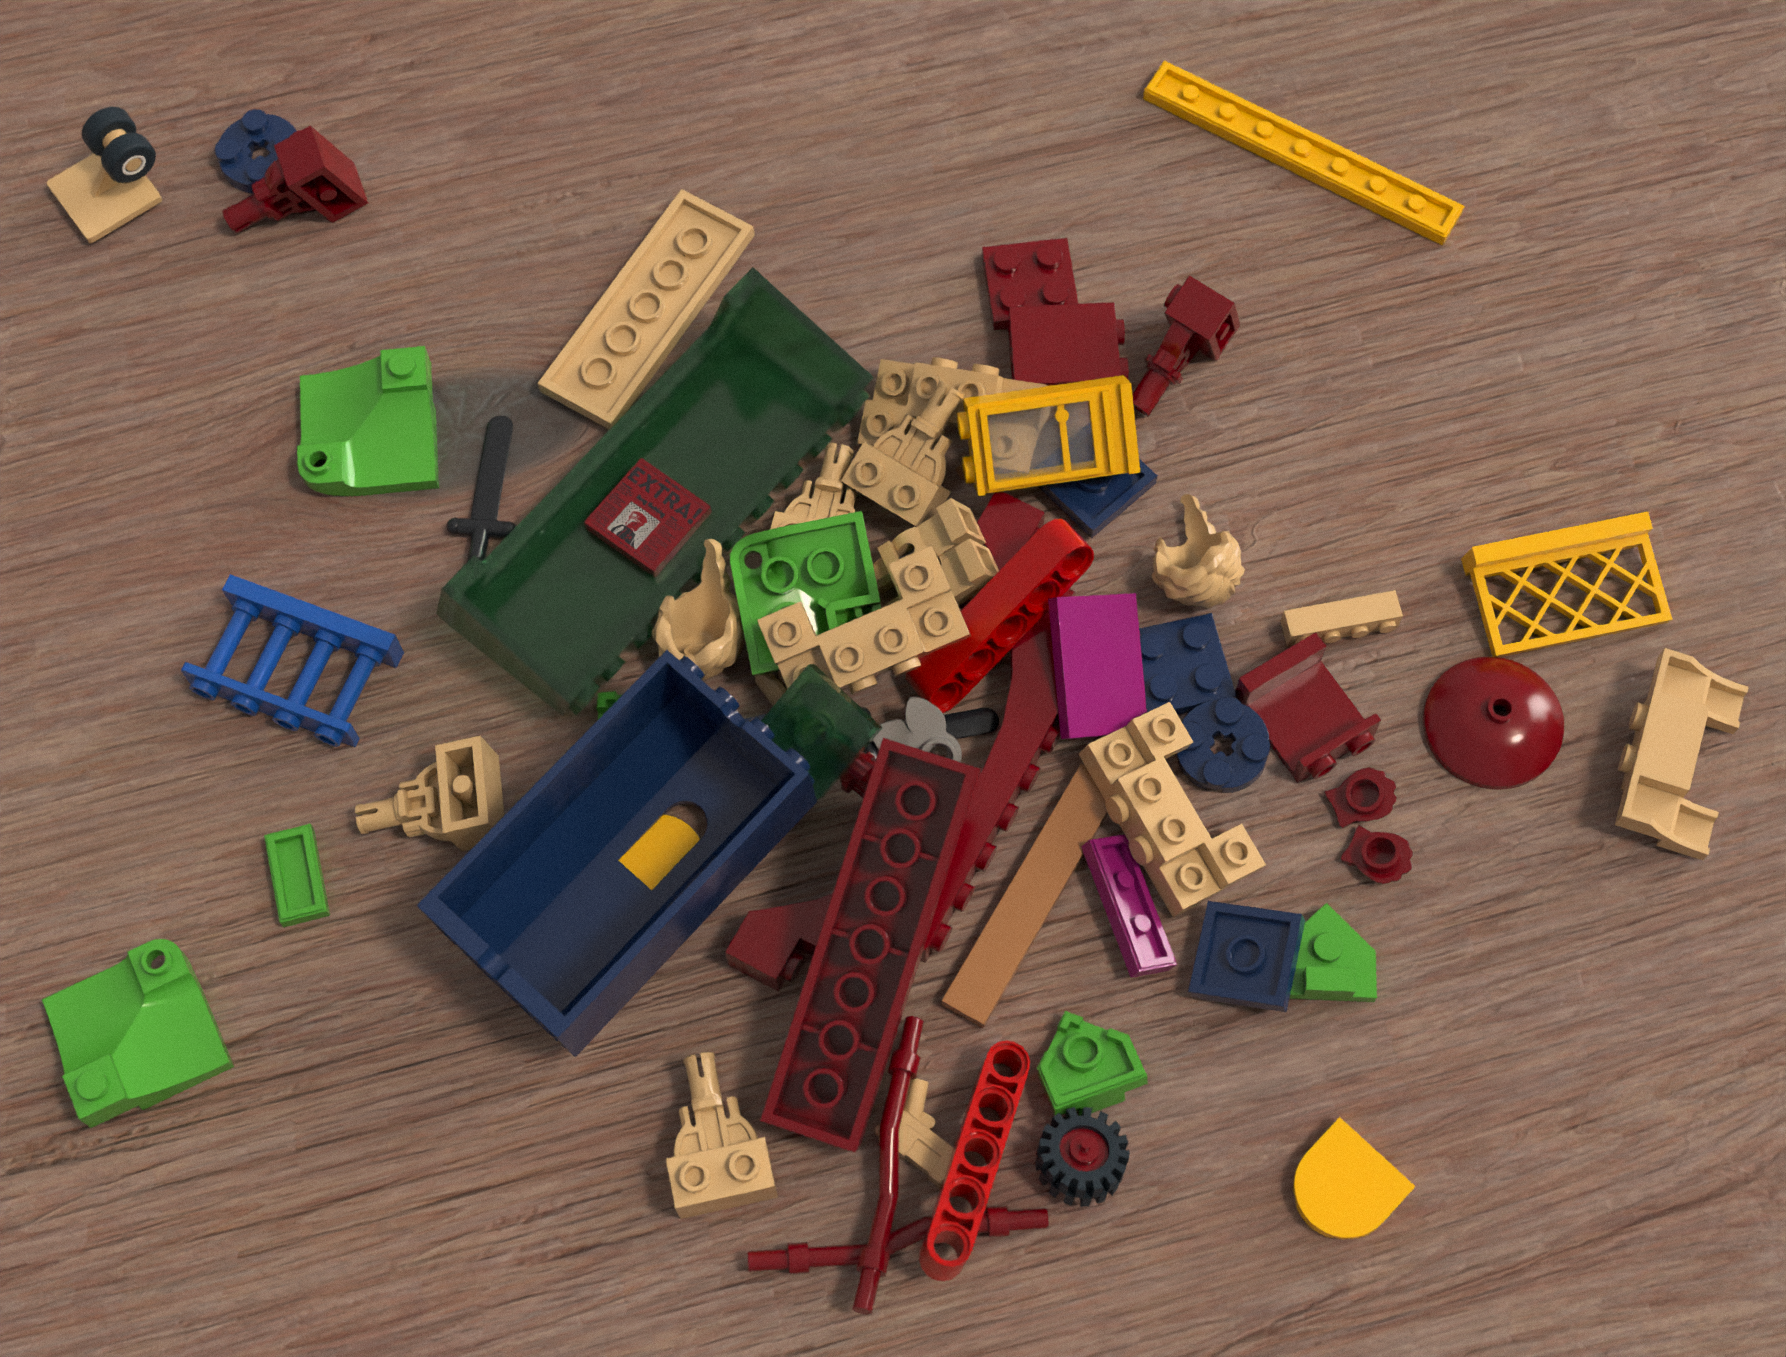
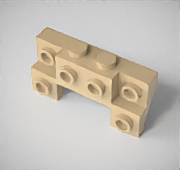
[857,357,1051,473]
[757,545,971,709]
[1615,648,1749,860]
[1079,702,1266,918]

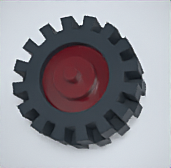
[1035,1107,1130,1207]

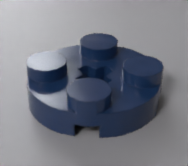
[214,109,296,194]
[1177,697,1270,793]

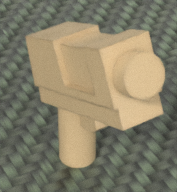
[875,1079,954,1188]

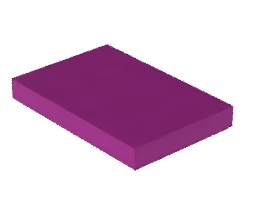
[1048,593,1147,739]

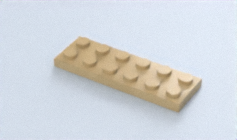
[538,189,755,431]

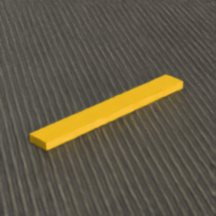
[1143,61,1464,246]

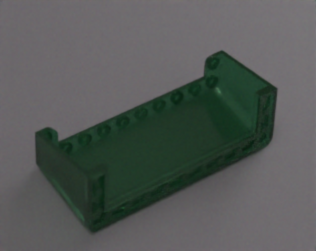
[436,267,874,716]

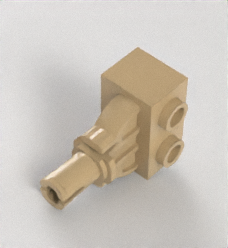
[841,381,965,527]
[771,443,856,529]
[355,736,504,851]
[666,1052,778,1219]

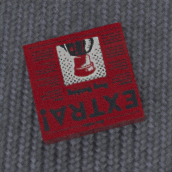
[584,458,712,578]

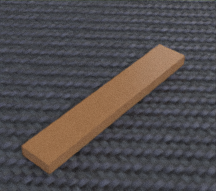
[941,764,1108,1029]

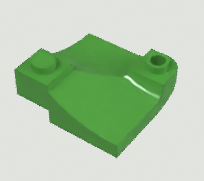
[297,346,439,496]
[730,511,881,676]
[42,939,234,1128]

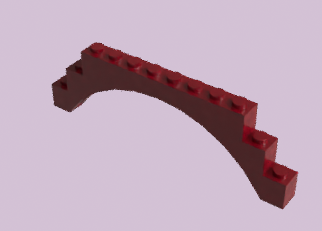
[725,491,1076,992]

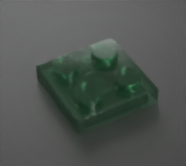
[761,664,883,800]

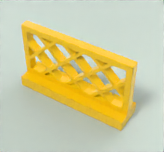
[1461,511,1673,657]

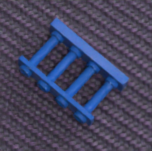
[181,574,404,747]

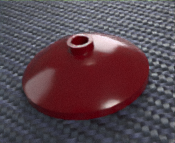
[1423,657,1564,790]

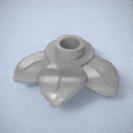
[871,697,962,762]

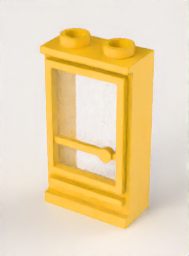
[957,375,1140,496]

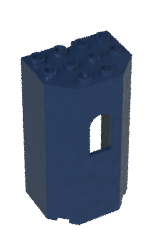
[416,650,817,1057]

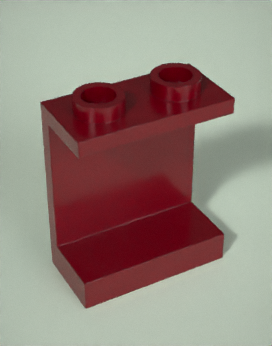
[1008,302,1129,386]
[1235,632,1381,783]

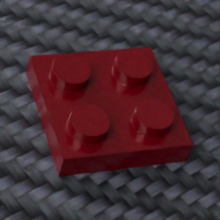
[982,238,1079,330]

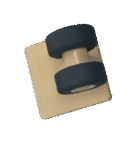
[47,107,162,243]

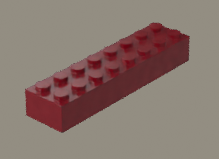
[760,738,981,1153]

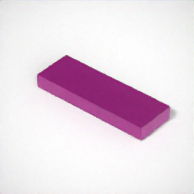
[1081,835,1177,978]

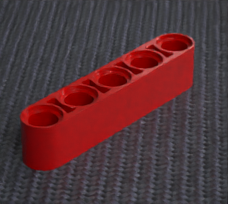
[905,519,1094,713]
[919,1040,1030,1282]

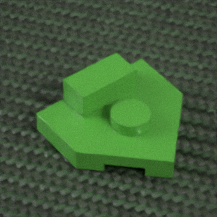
[1290,903,1377,1002]
[1037,1011,1148,1116]

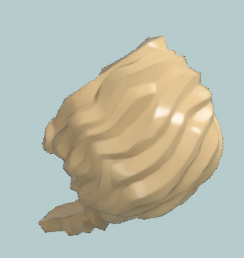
[1152,494,1245,609]
[652,539,746,680]

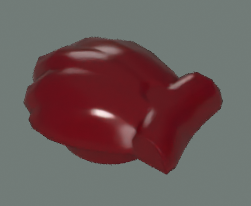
[1325,767,1396,828]
[1341,825,1413,884]

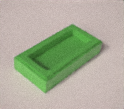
[264,824,330,928]

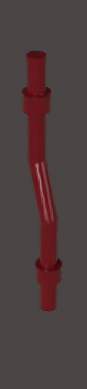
[852,1016,924,1315]
[747,1206,1049,1274]

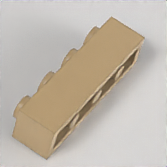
[1280,590,1403,648]

